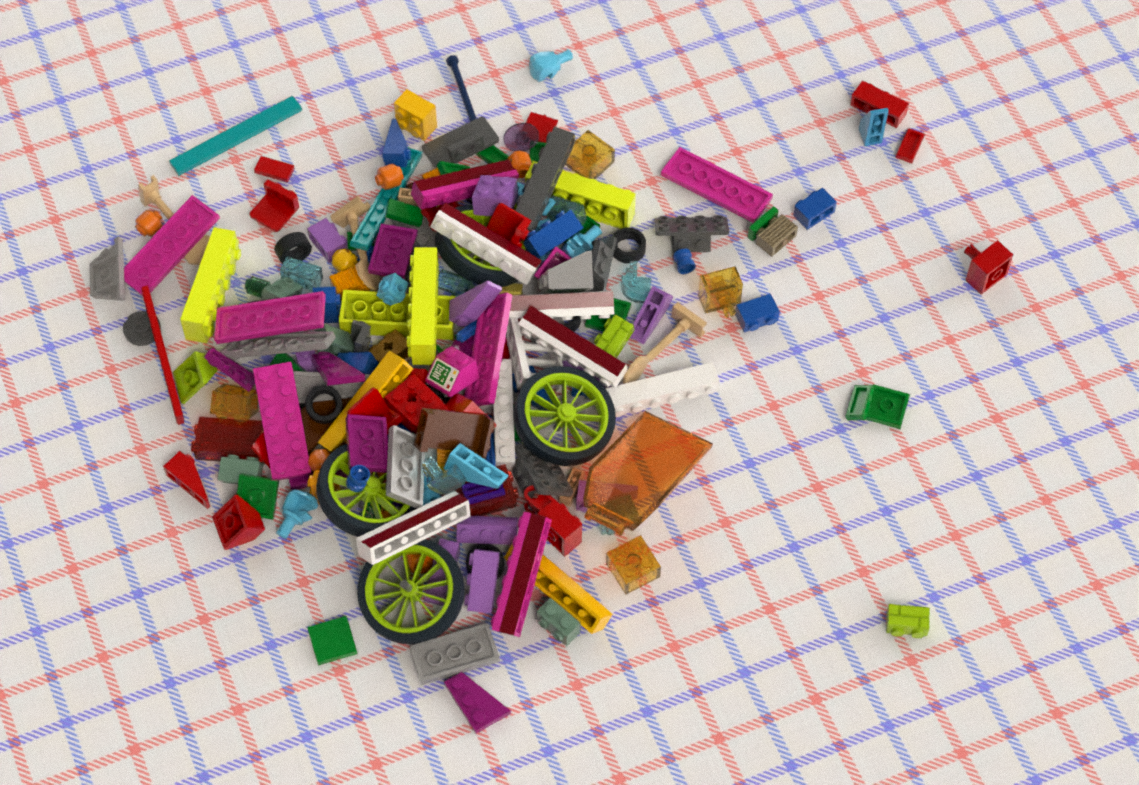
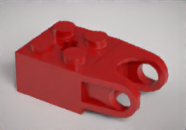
[384,374,450,434]
[524,485,582,557]

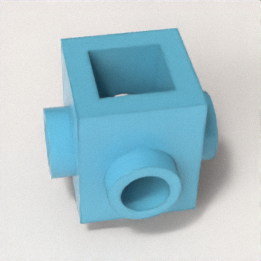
[376,273,409,306]

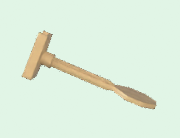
[138,175,210,265]
[330,196,381,291]
[623,302,707,384]

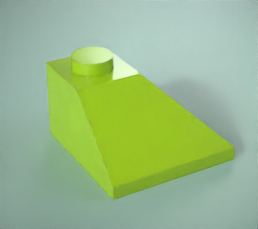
[173,351,217,404]

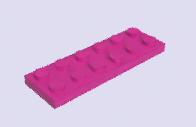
[661,147,773,223]
[124,195,220,296]
[214,291,326,344]
[464,293,512,406]
[253,362,312,480]

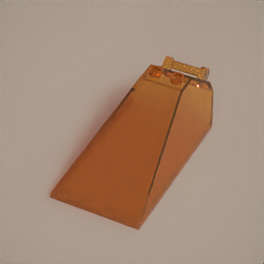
[583,411,713,536]

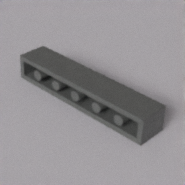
[516,126,576,233]

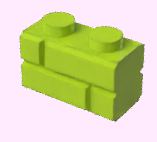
[594,315,635,358]
[886,604,930,638]

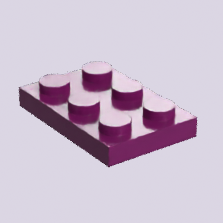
[368,224,418,279]
[346,414,388,473]

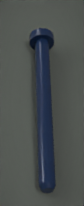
[446,55,477,122]

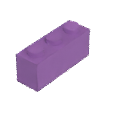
[456,516,518,545]
[464,549,500,614]

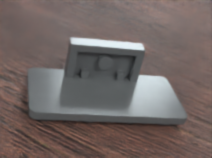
[422,117,499,169]
[654,215,729,253]
[589,236,617,292]
[513,444,573,499]

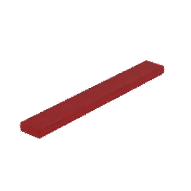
[141,285,185,425]

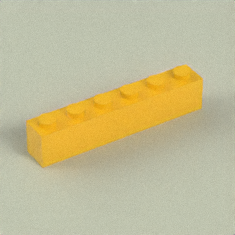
[318,351,413,453]
[504,544,613,634]

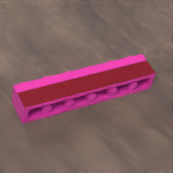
[411,159,519,210]
[491,512,552,638]

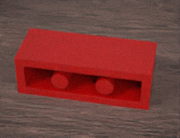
[850,80,909,128]

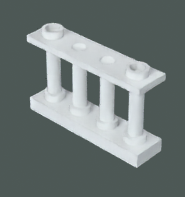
[506,317,563,393]

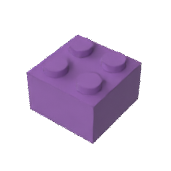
[472,175,518,216]

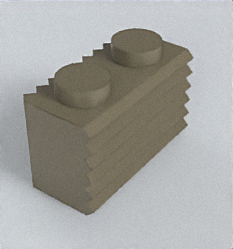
[756,214,798,257]

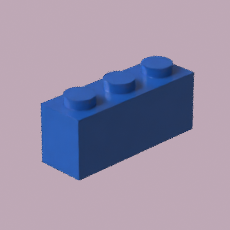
[523,210,584,258]

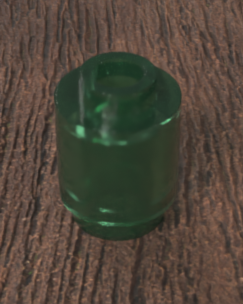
[245,276,271,298]

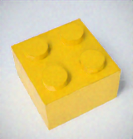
[394,89,437,141]

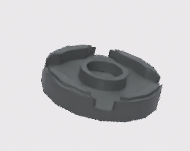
[123,311,161,346]

